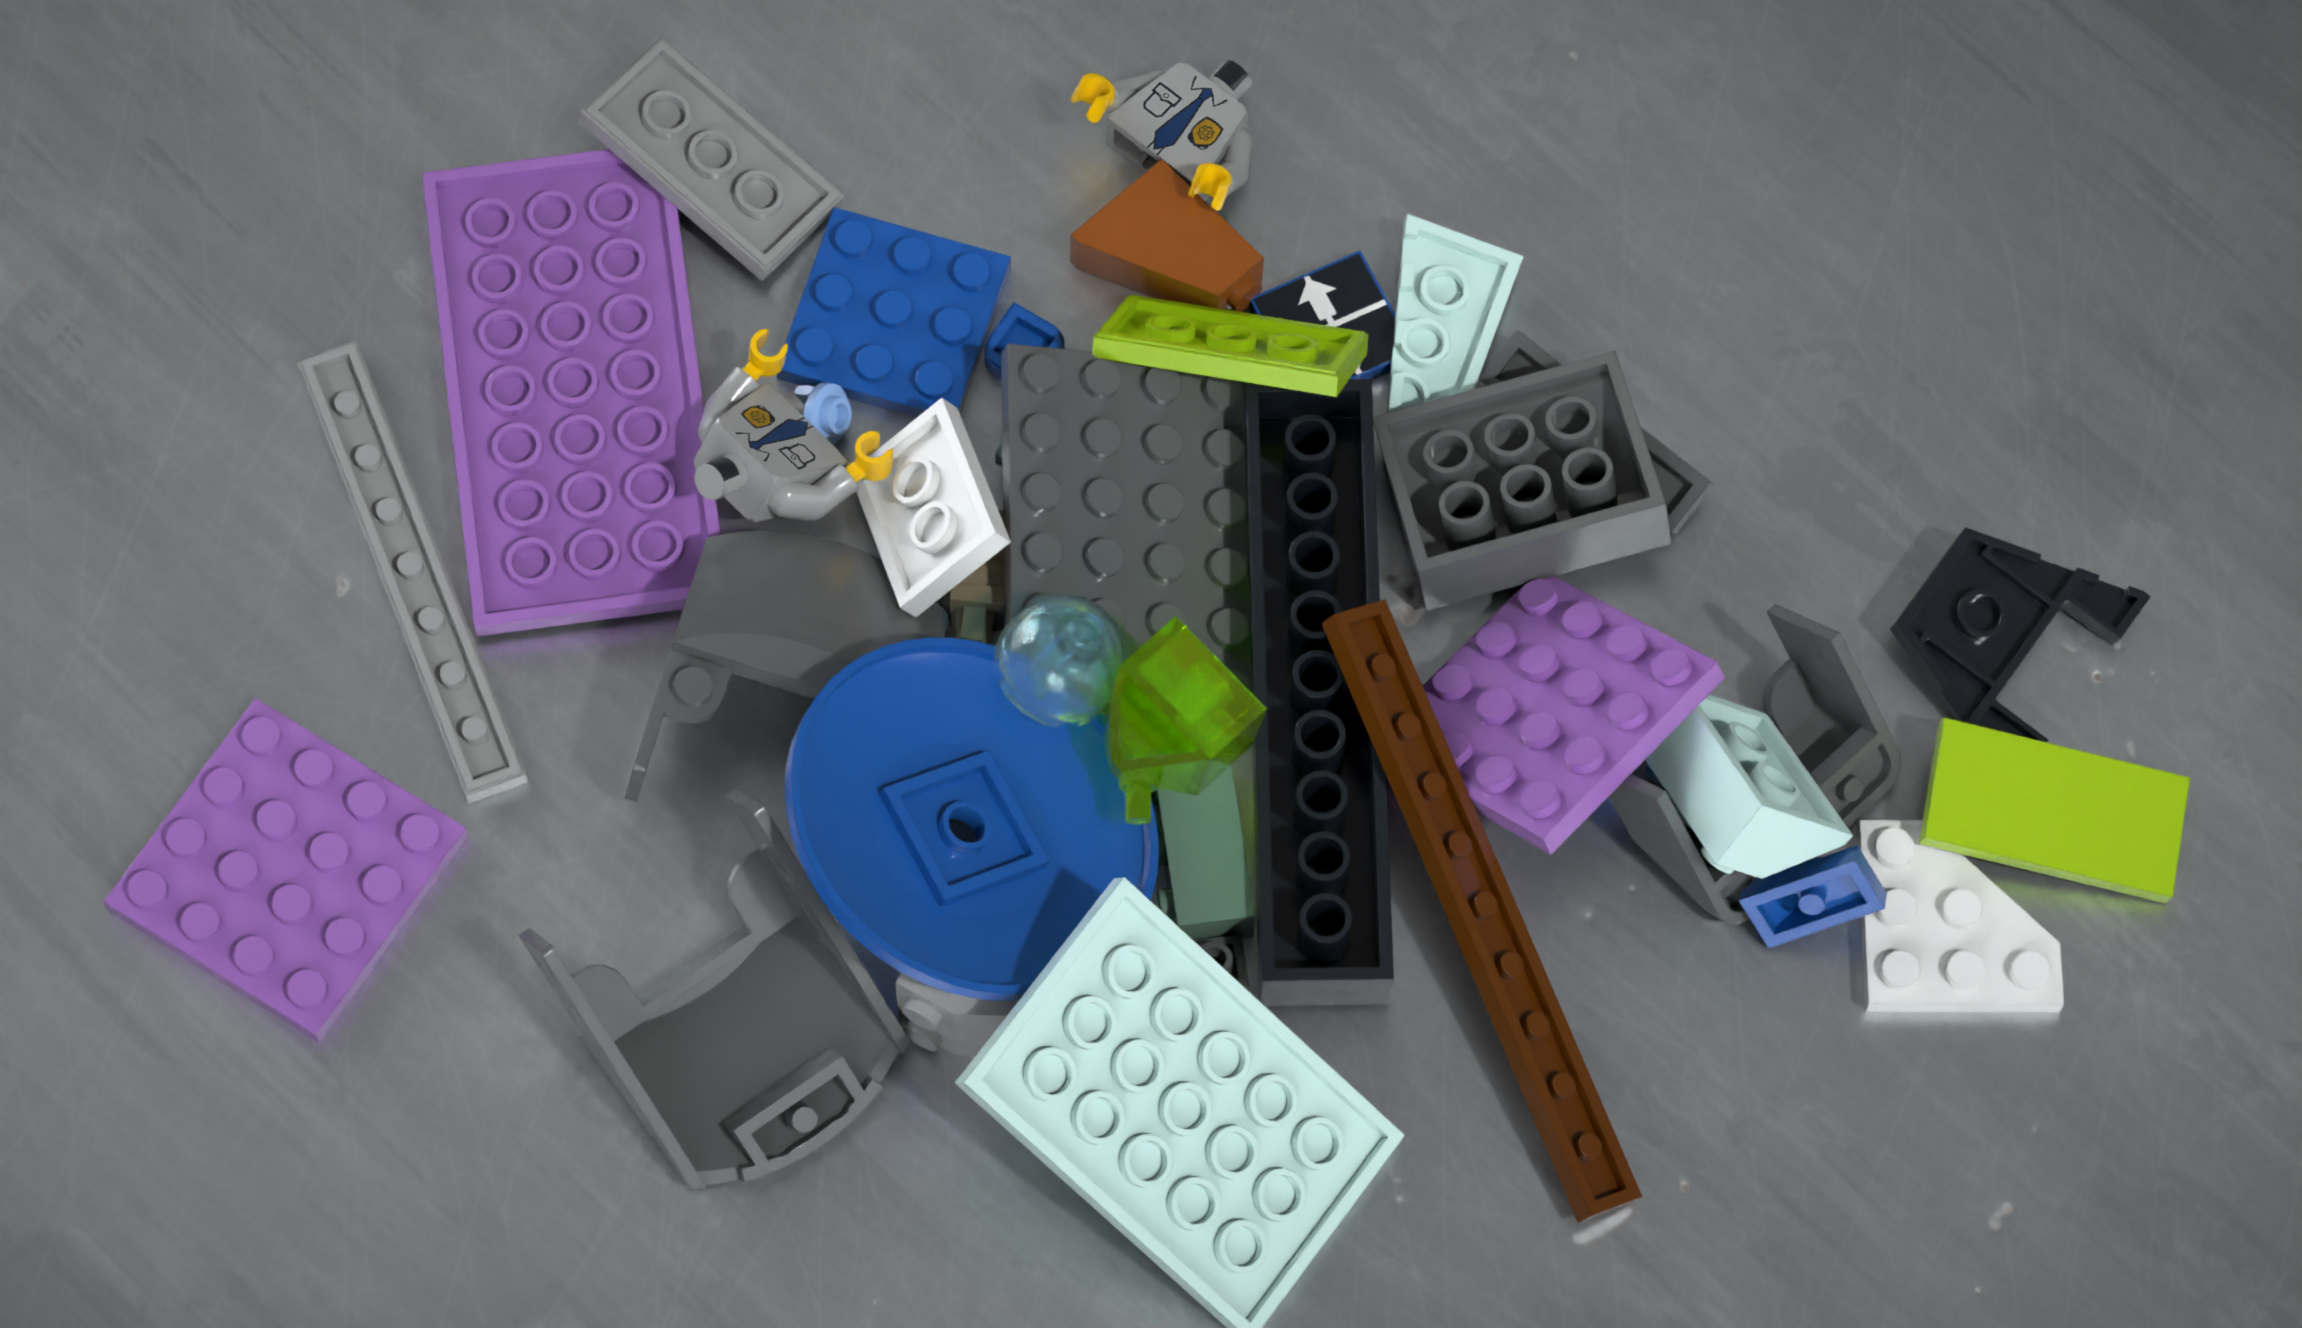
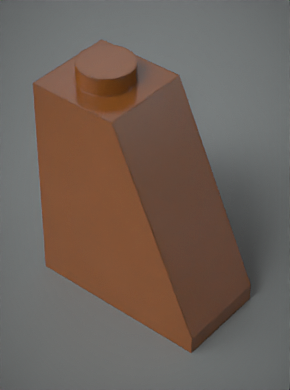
[1070,159,1264,312]

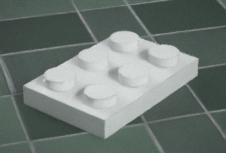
[856,398,1011,617]

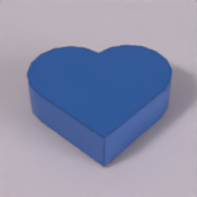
[984,302,1065,380]

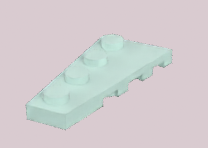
[1382,214,1524,458]

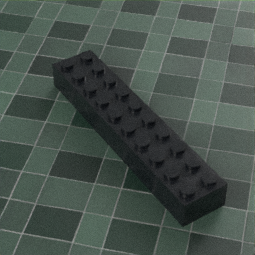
[1244,379,1394,1006]

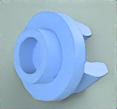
[794,383,852,445]

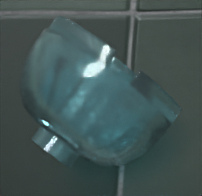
[994,594,1128,727]

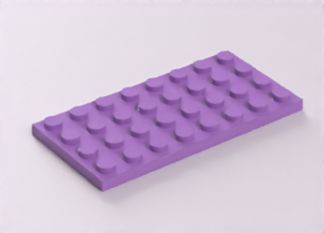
[422,149,721,637]

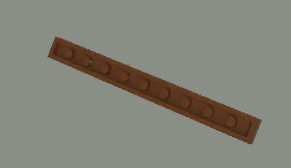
[1322,599,1642,1223]

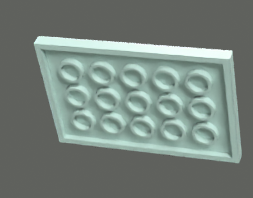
[955,877,1405,1328]

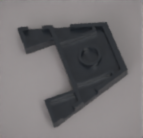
[1890,527,2151,742]

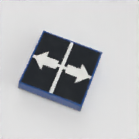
[1248,250,1396,380]

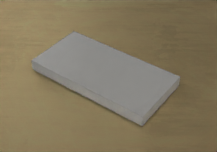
[577,36,845,281]

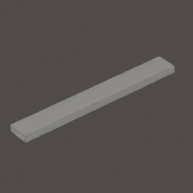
[297,340,528,804]

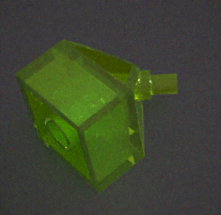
[1103,616,1267,825]

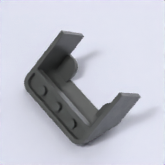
[1609,604,1901,924]

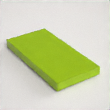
[1092,294,1369,397]
[1919,718,2190,904]

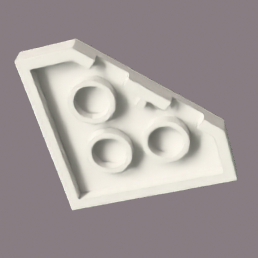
[1857,820,2064,1012]

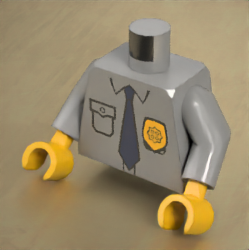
[1070,60,1253,211]
[693,329,893,522]

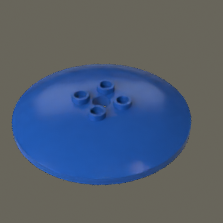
[785,638,1159,1001]

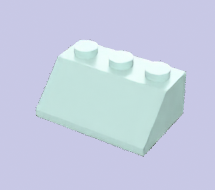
[1645,694,1853,879]

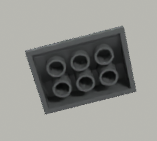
[1373,351,1671,611]

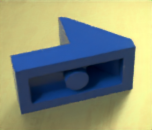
[1739,845,1887,948]

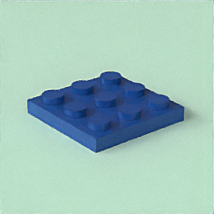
[776,207,1011,418]

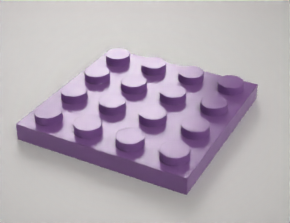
[1423,576,1725,855]
[103,698,469,1043]

